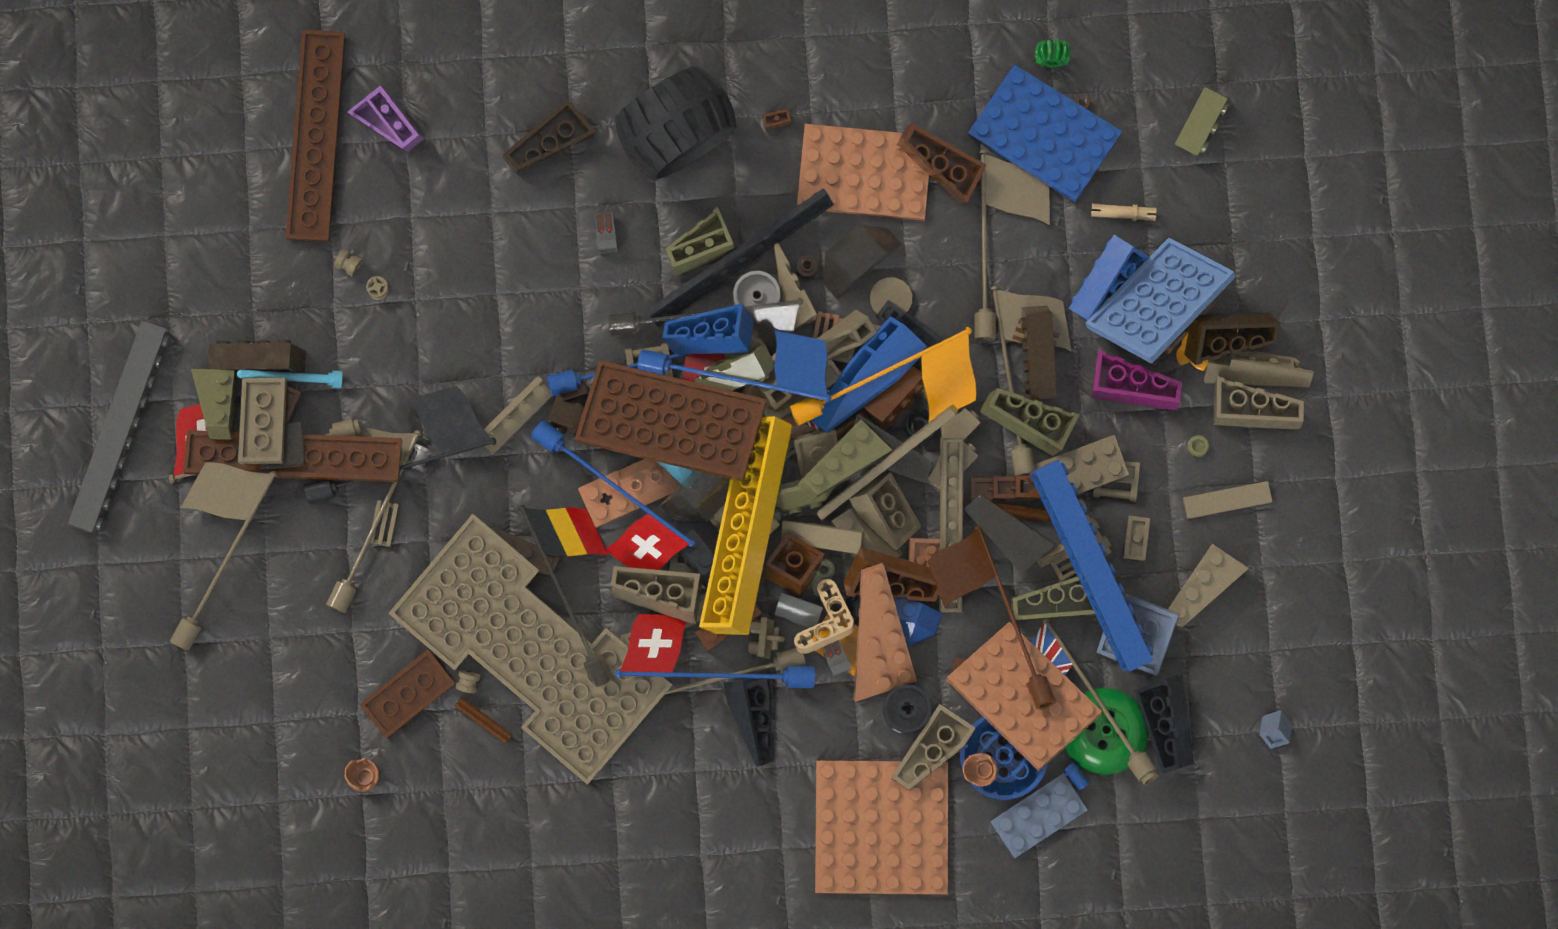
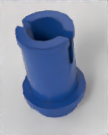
[1063,762,1090,791]

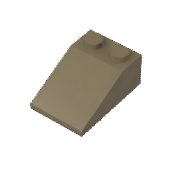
[849,472,921,550]

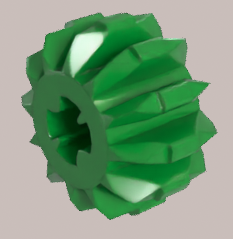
[1035,39,1071,68]

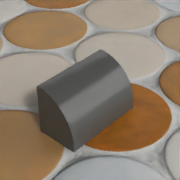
[774,593,823,628]

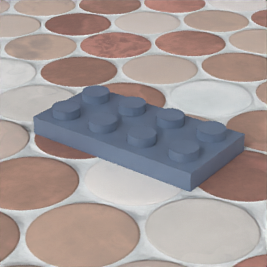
[990,773,1087,859]

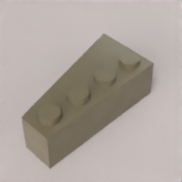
[1213,376,1304,430]
[610,566,702,624]

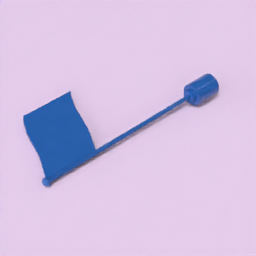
[637,330,831,403]

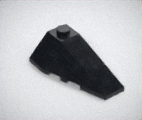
[723,671,775,767]

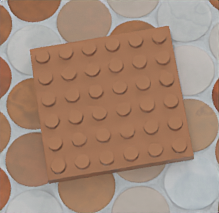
[815,761,948,895]

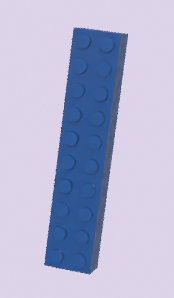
[1029,460,1153,672]

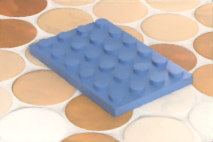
[1085,238,1235,364]

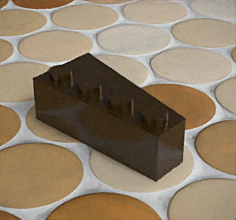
[1184,313,1280,365]

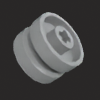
[733,271,781,323]

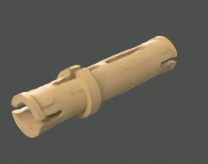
[1091,203,1157,222]

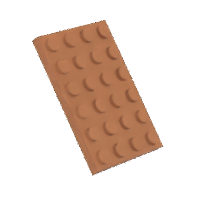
[797,124,929,221]
[946,622,1102,771]

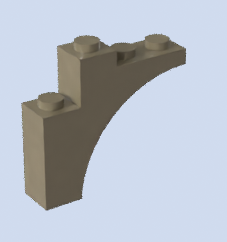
[920,388,981,494]

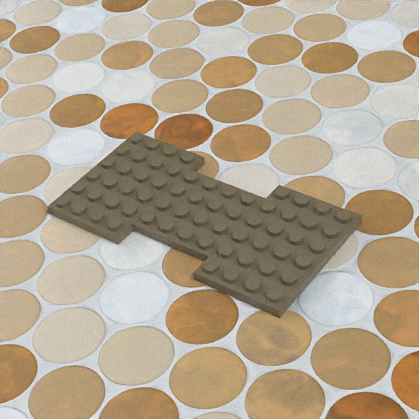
[388,513,673,785]

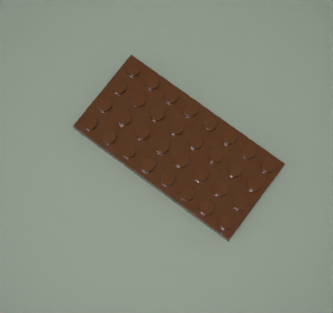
[575,360,767,482]

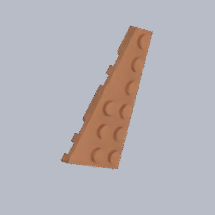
[853,563,917,702]

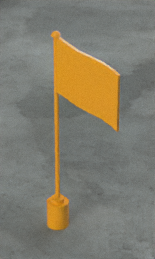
[789,327,976,426]

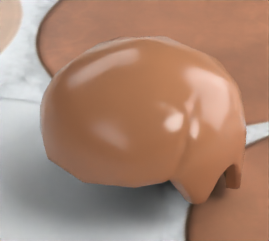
[962,753,998,787]
[344,758,379,792]

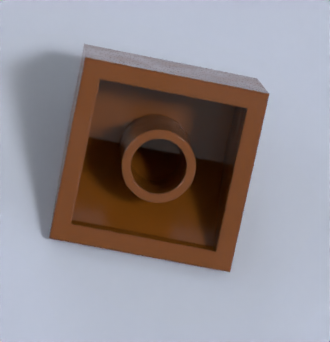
[764,533,825,598]

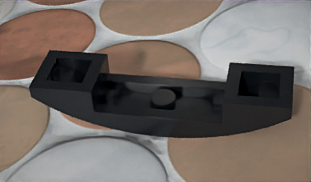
[876,300,944,348]

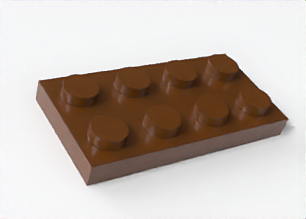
[359,650,455,739]

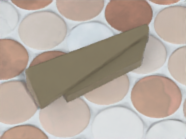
[1204,349,1314,387]

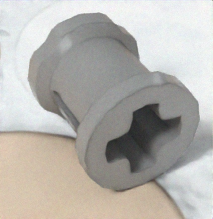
[406,444,432,472]

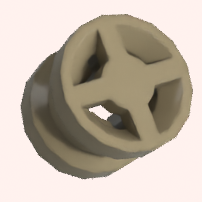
[366,276,389,301]
[455,670,481,693]

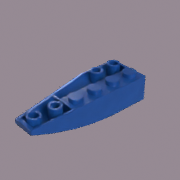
[812,316,928,433]

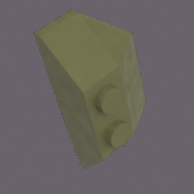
[775,479,835,515]

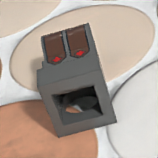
[595,212,618,254]
[822,636,852,678]

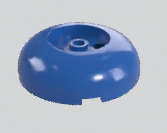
[960,717,1048,800]

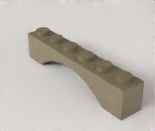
[754,310,877,410]

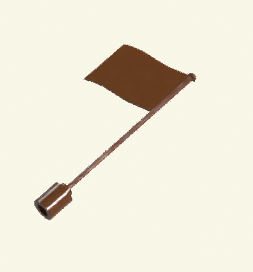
[927,525,1056,710]

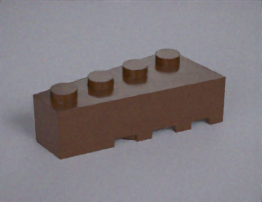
[843,547,939,602]

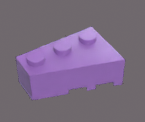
[347,85,424,152]

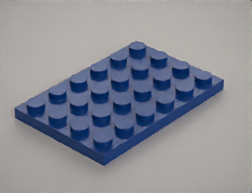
[968,64,1122,203]

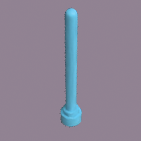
[237,370,342,388]

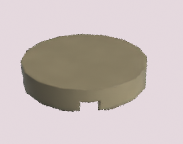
[870,277,912,315]

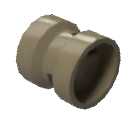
[334,248,363,277]

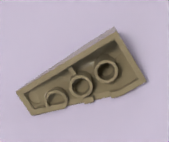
[774,243,817,334]
[891,704,976,790]

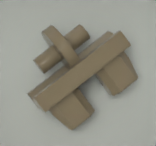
[748,617,785,659]

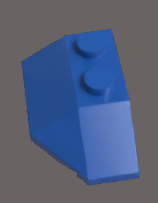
[853,597,942,647]

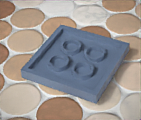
[1096,593,1180,676]

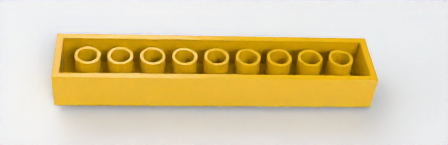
[699,417,792,635]

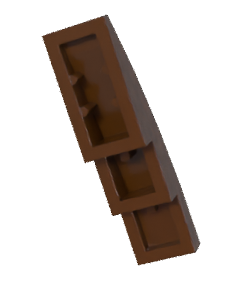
[970,476,1041,500]

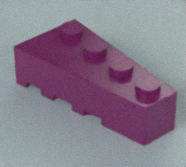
[1091,350,1182,411]

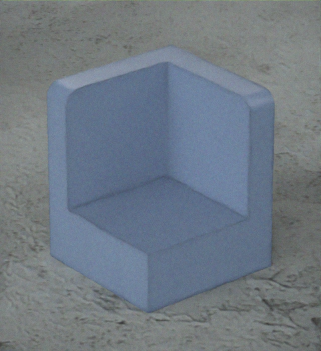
[1260,710,1292,749]

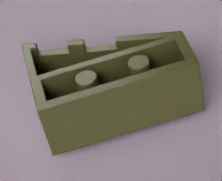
[191,369,237,440]

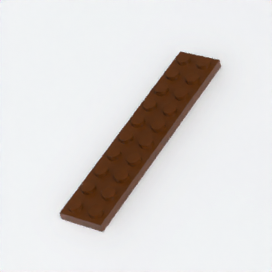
[285,30,345,242]
[183,430,403,482]

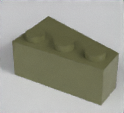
[1175,86,1229,156]
[666,207,734,277]
[695,344,775,391]

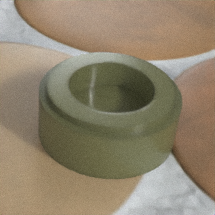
[1187,435,1209,458]

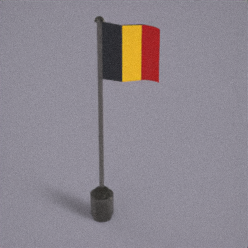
[518,505,612,687]

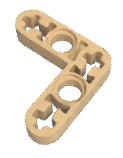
[794,579,855,654]

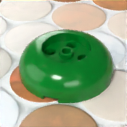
[1065,687,1149,775]

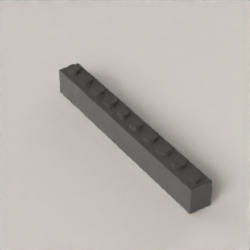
[68,321,171,535]

